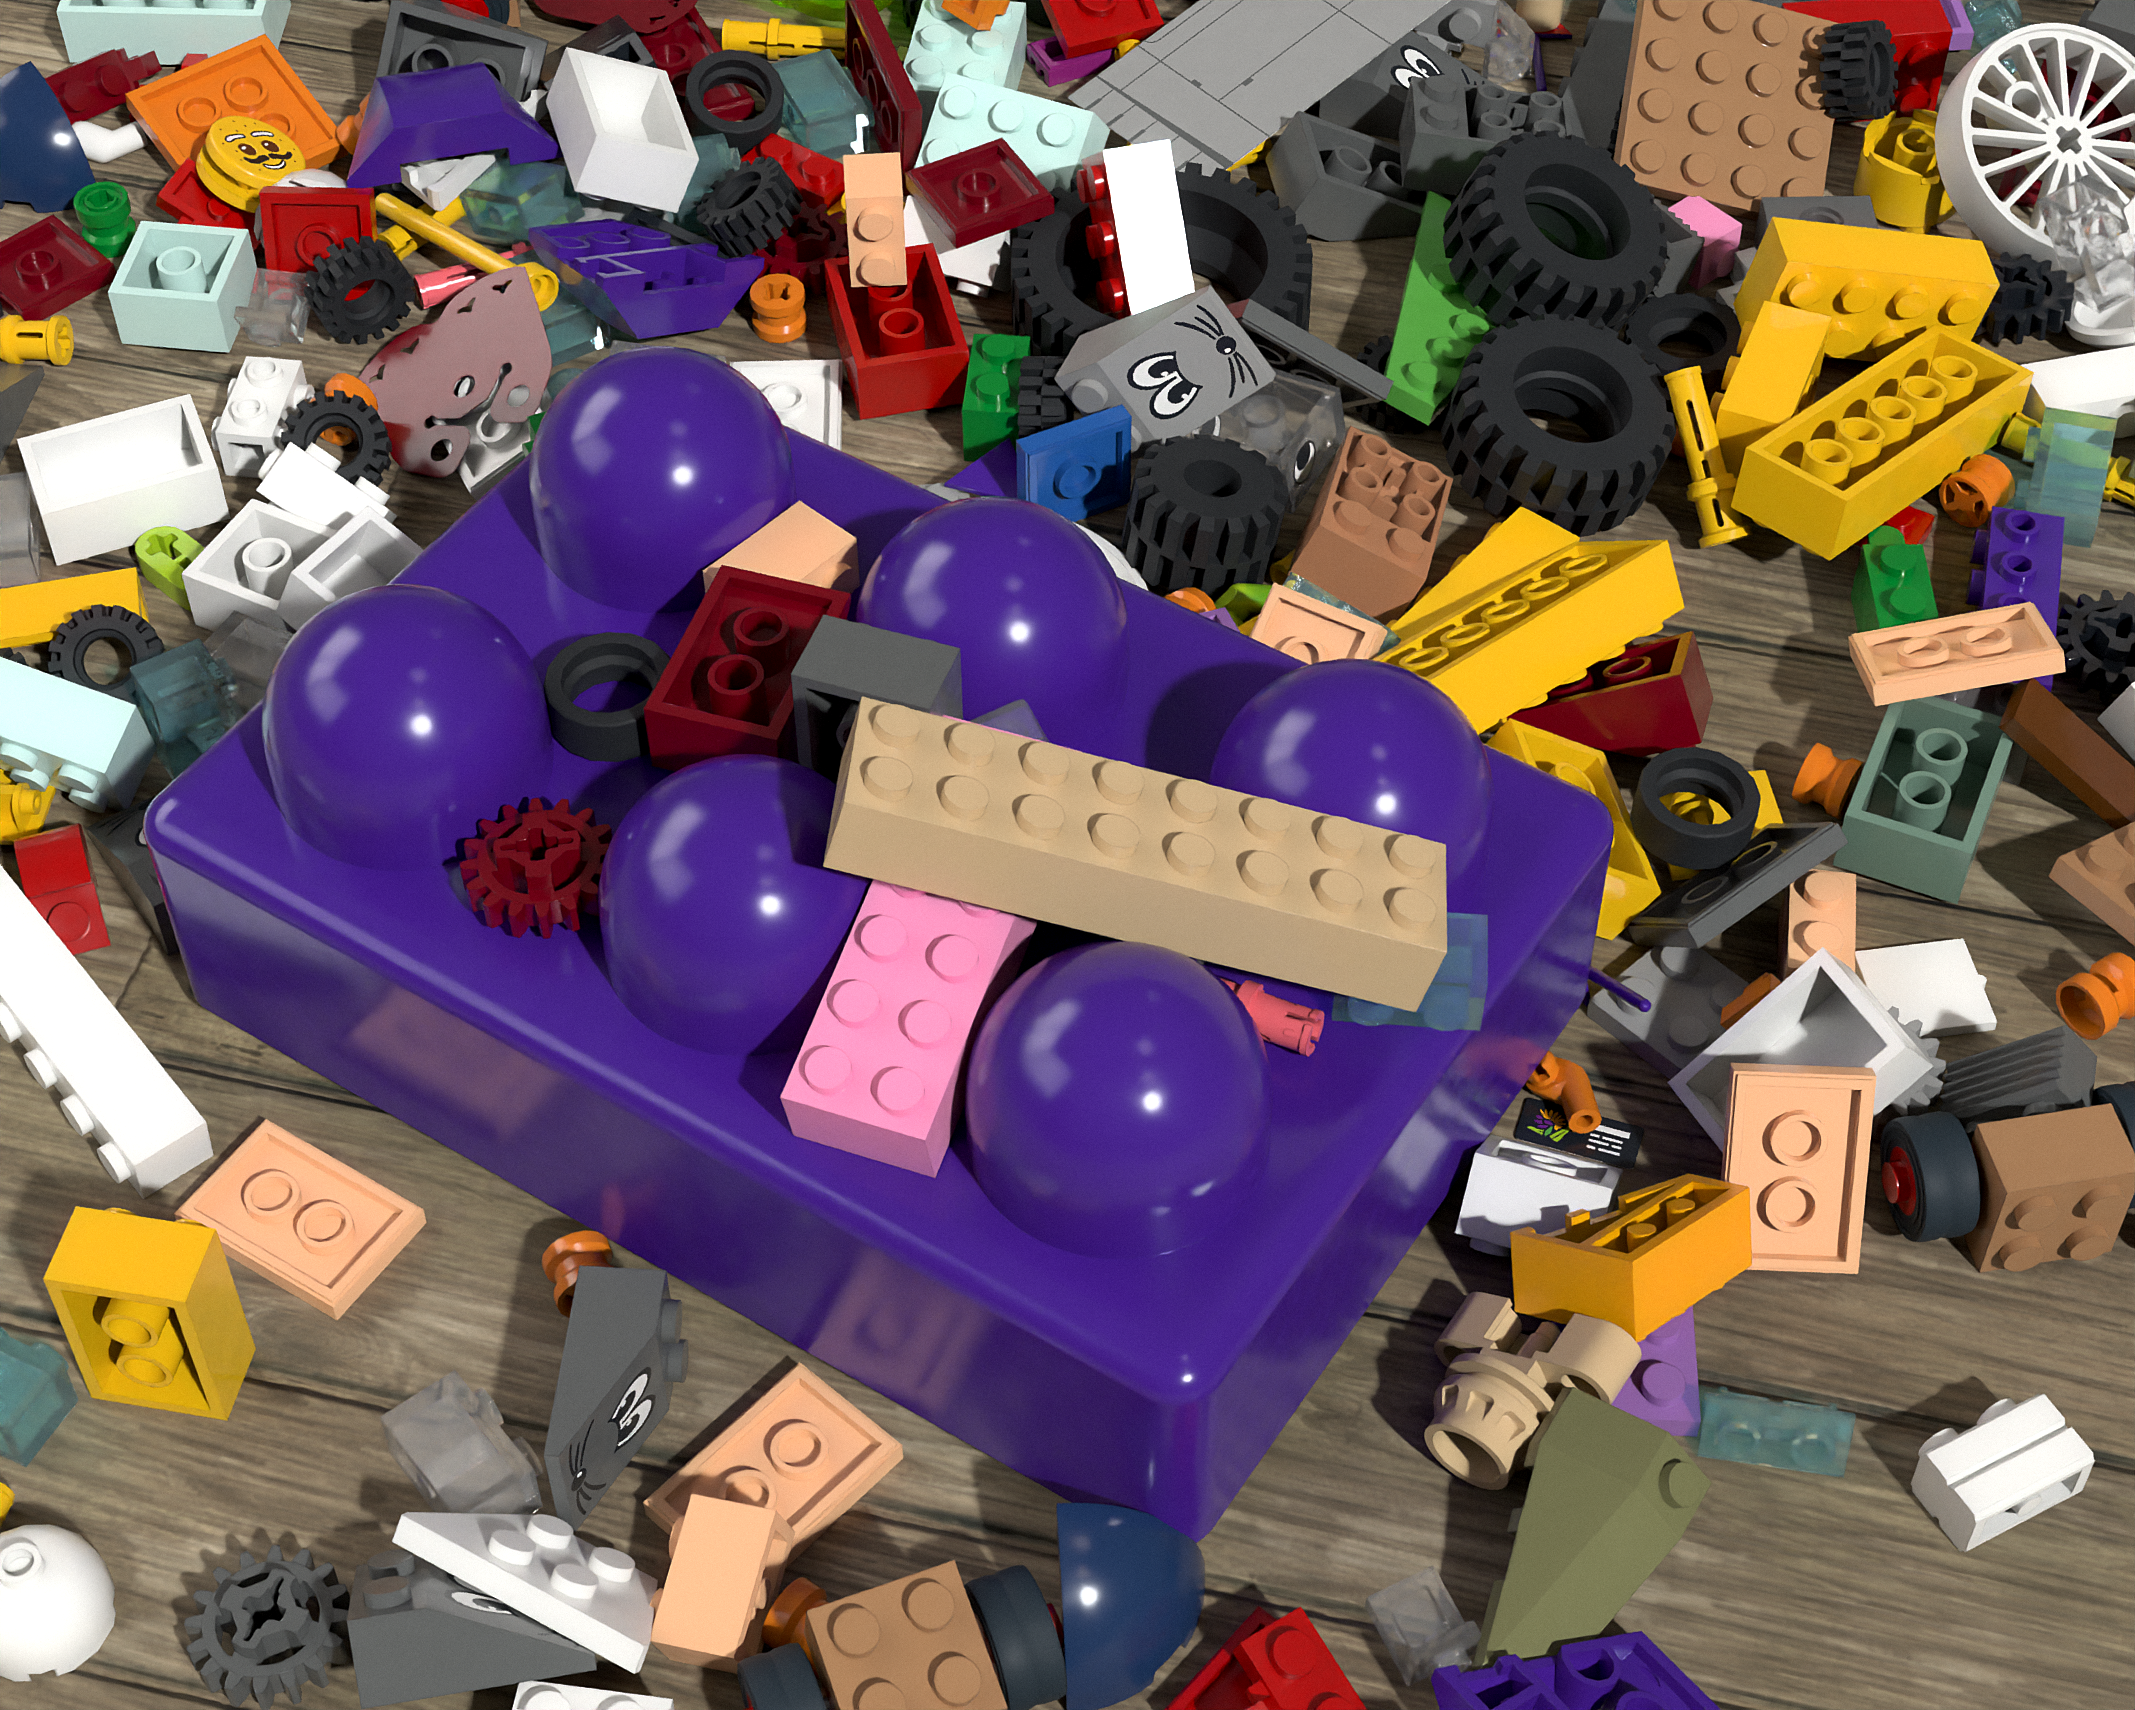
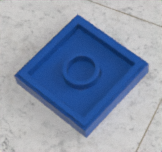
[1016,404,1132,522]

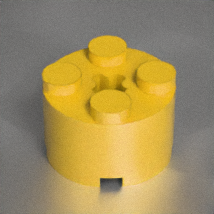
[1853,109,1957,234]

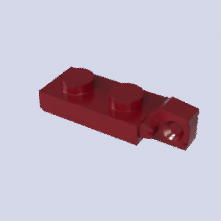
[44,48,162,125]

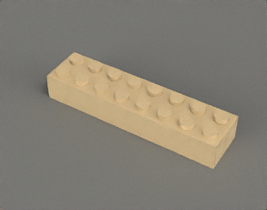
[823,697,1447,1013]

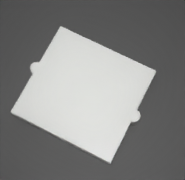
[1855,938,1997,1039]

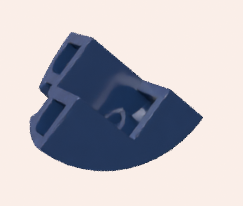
[0,61,96,213]
[1056,1503,1206,1710]

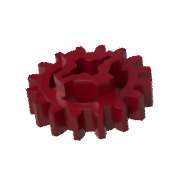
[741,201,849,295]
[460,798,613,939]

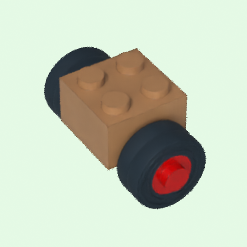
[1880,1081,2135,1273]
[737,1560,1067,1710]

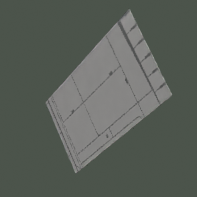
[1068,0,1451,177]

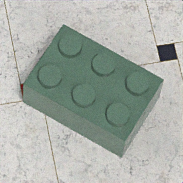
[1833,696,2014,904]

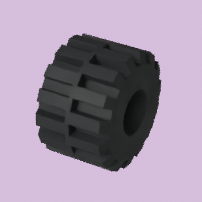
[1122,434,1288,602]

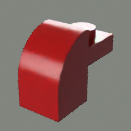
[14,823,112,956]

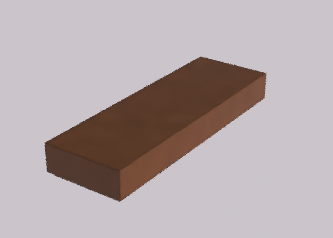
[1998,678,2135,830]

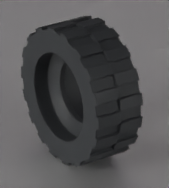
[1623,293,1742,408]

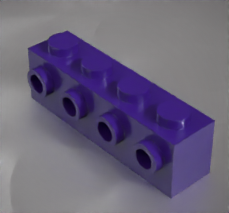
[1965,506,2065,692]

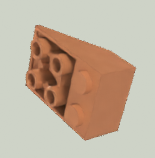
[1287,425,1453,625]

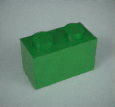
[962,334,1030,462]

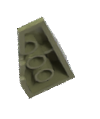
[1472,1387,1712,1670]

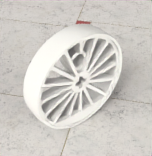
[1935,23,2135,273]

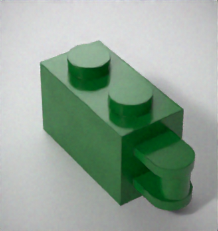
[1851,526,1939,633]

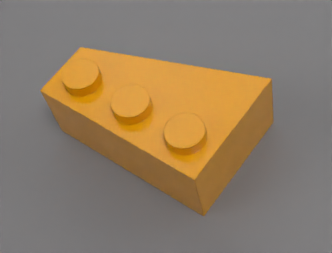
[1510,1173,1752,1343]

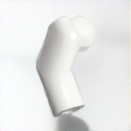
[72,121,148,163]

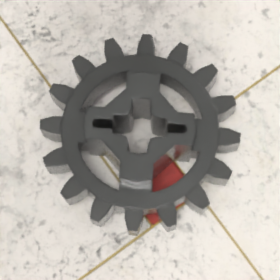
[184,1545,351,1710]

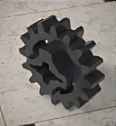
[1974,252,2075,344]
[2056,590,2135,702]

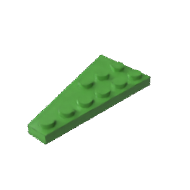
[1382,190,1502,425]

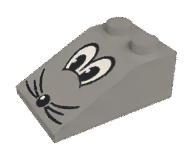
[1054,285,1276,461]

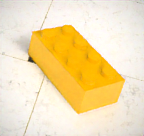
[1733,217,2000,362]

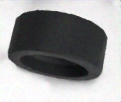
[684,49,785,155]
[543,632,670,762]
[1630,747,1761,870]

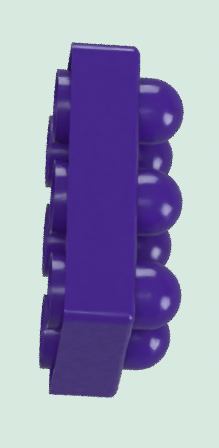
[143,346,1614,1543]

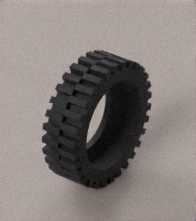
[1011,162,1313,415]

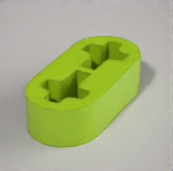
[135,526,205,612]

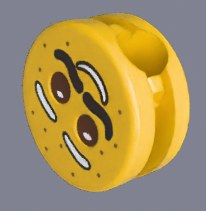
[196,116,306,213]

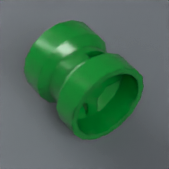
[73,181,137,258]

